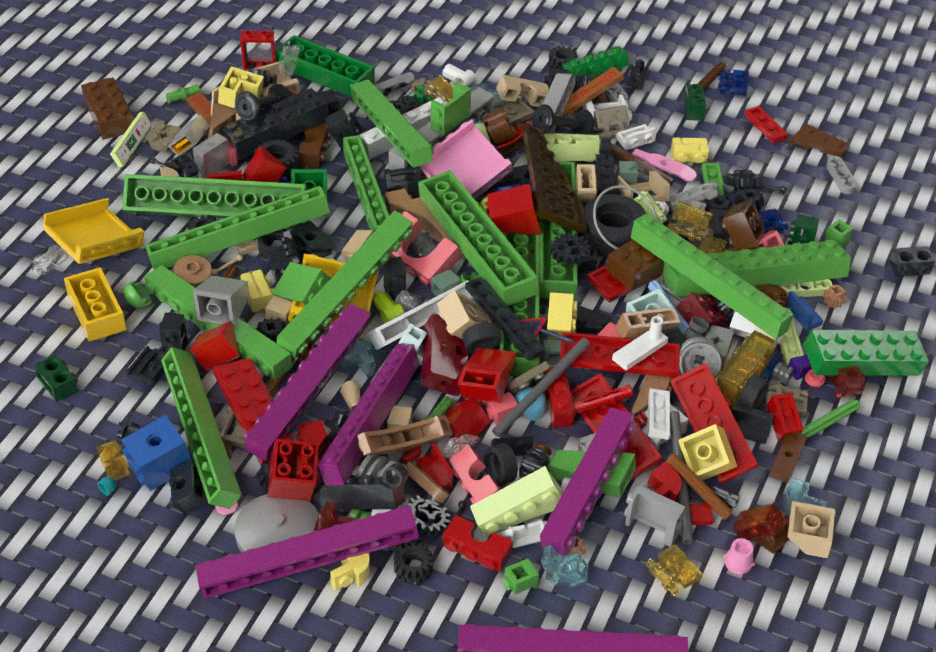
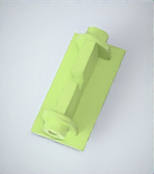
[633,190,667,223]

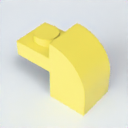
[330,553,370,591]

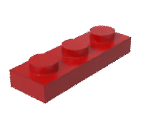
[744,106,788,144]

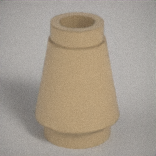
[340,381,361,411]

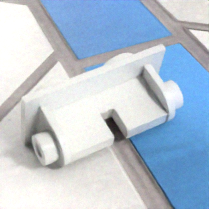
[502,519,547,548]

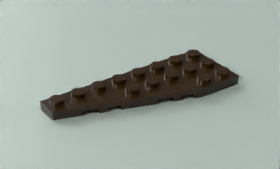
[522,123,587,233]

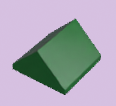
[291,169,328,199]

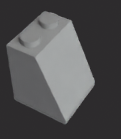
[193,275,250,327]

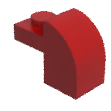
[647,461,682,501]

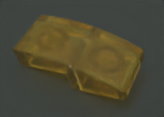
[96,440,130,480]

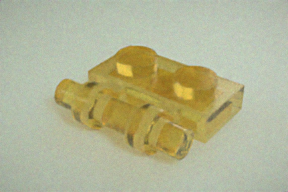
[667,201,712,242]
[646,544,703,596]

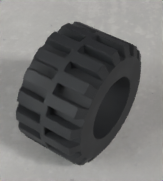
[254,139,299,181]

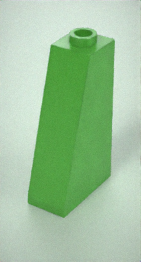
[548,450,636,499]

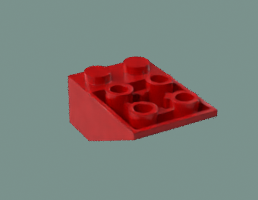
[457,347,517,403]

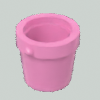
[723,538,755,574]

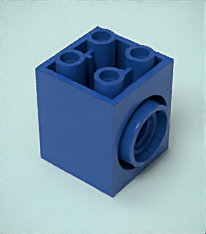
[121,415,193,491]

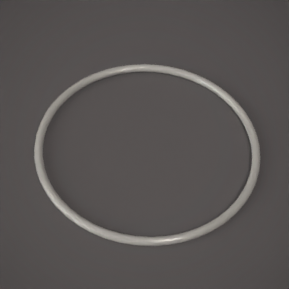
[593,185,658,249]

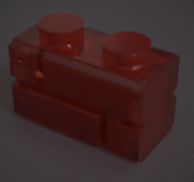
[732,503,785,541]

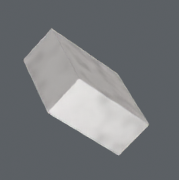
[168,115,210,156]
[193,133,230,179]

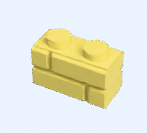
[671,138,709,163]
[240,269,274,313]

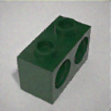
[684,84,706,121]
[787,214,819,245]
[34,355,78,402]

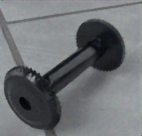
[235,84,291,122]
[533,104,594,135]

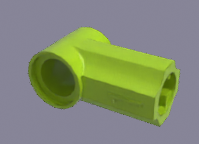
[372,290,404,324]

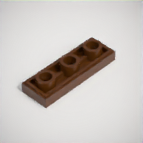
[769,433,808,484]

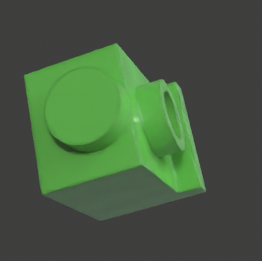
[503,558,539,594]

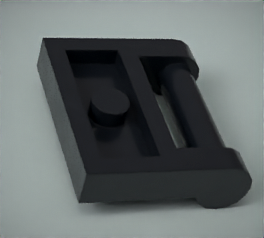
[383,166,421,198]

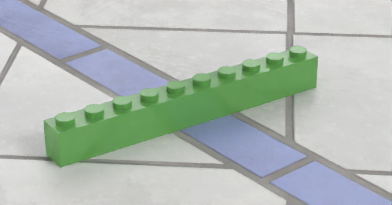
[350,79,434,168]
[145,186,330,270]
[276,210,413,358]
[631,213,793,339]
[144,265,292,380]
[161,347,242,509]

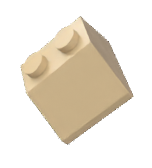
[787,501,835,558]

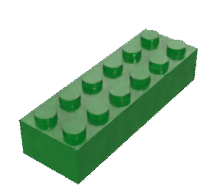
[275,35,375,97]
[803,330,929,376]

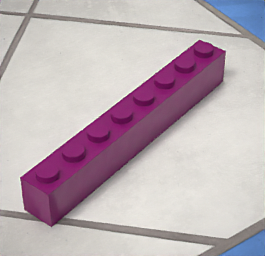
[540,407,636,556]

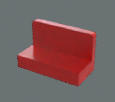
[766,392,804,441]
[416,443,453,490]

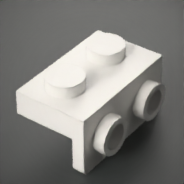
[616,124,657,150]

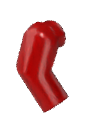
[400,445,421,466]

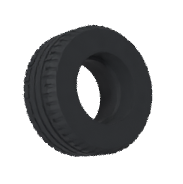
[578,194,646,259]

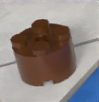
[481,108,517,147]

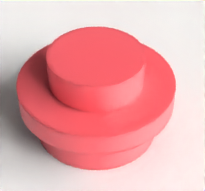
[805,369,825,387]

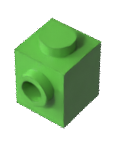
[825,219,854,248]

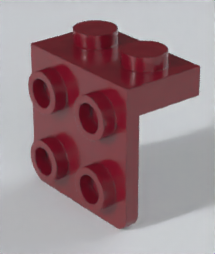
[676,292,729,328]

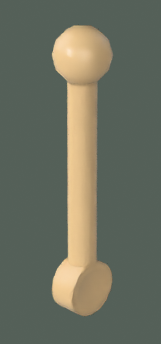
[211,254,243,276]

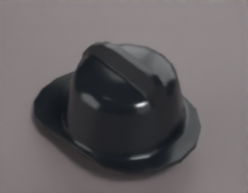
[163,143,199,170]

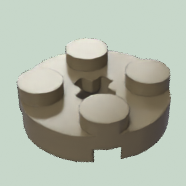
[147,122,181,151]

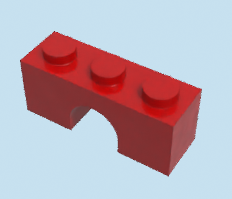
[543,367,574,428]
[443,515,513,572]

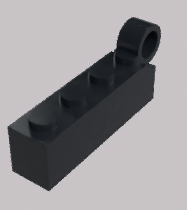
[595,138,616,198]
[317,463,408,509]

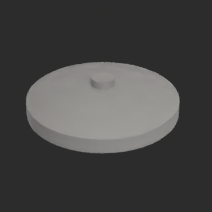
[234,494,321,552]

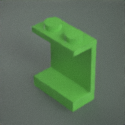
[431,82,471,136]
[272,262,331,306]

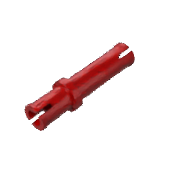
[573,384,634,414]

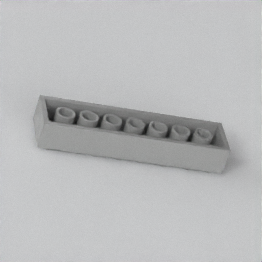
[389,87,495,181]

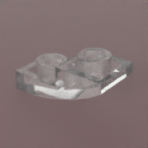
[410,232,437,258]
[441,434,480,458]

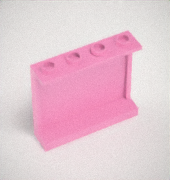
[419,119,513,200]

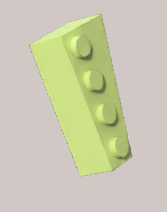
[544,133,600,162]
[470,466,563,536]

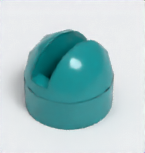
[97,477,117,496]

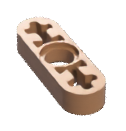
[406,461,449,503]

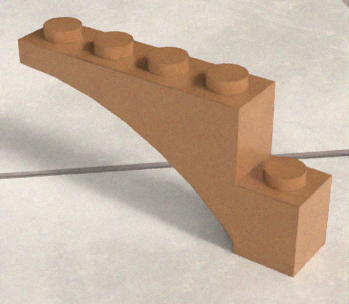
[385,188,456,245]
[357,416,453,455]

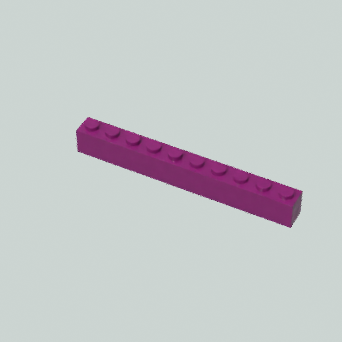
[244,303,371,461]
[318,343,420,485]
[195,505,419,599]
[458,624,689,652]

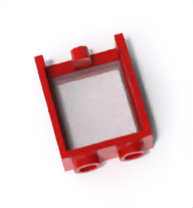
[240,30,276,71]

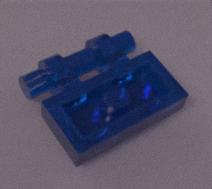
[718,69,749,96]
[758,208,789,234]

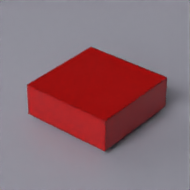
[689,503,714,525]

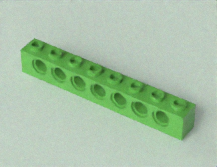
[343,135,389,233]

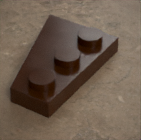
[788,124,850,157]

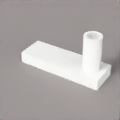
[612,316,668,371]
[648,388,670,451]

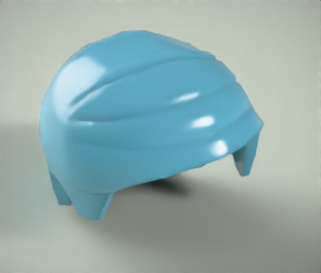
[514,387,547,421]

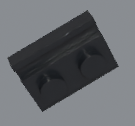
[126,346,167,386]

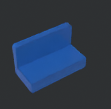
[785,291,823,331]

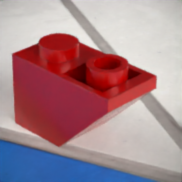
[295,419,328,459]

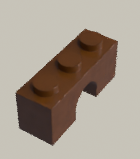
[298,122,331,168]

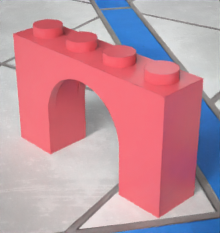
[390,211,462,286]

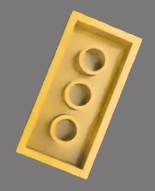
[64,267,126,342]

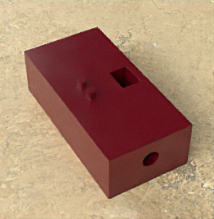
[421,313,468,397]

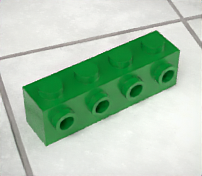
[563,46,630,77]

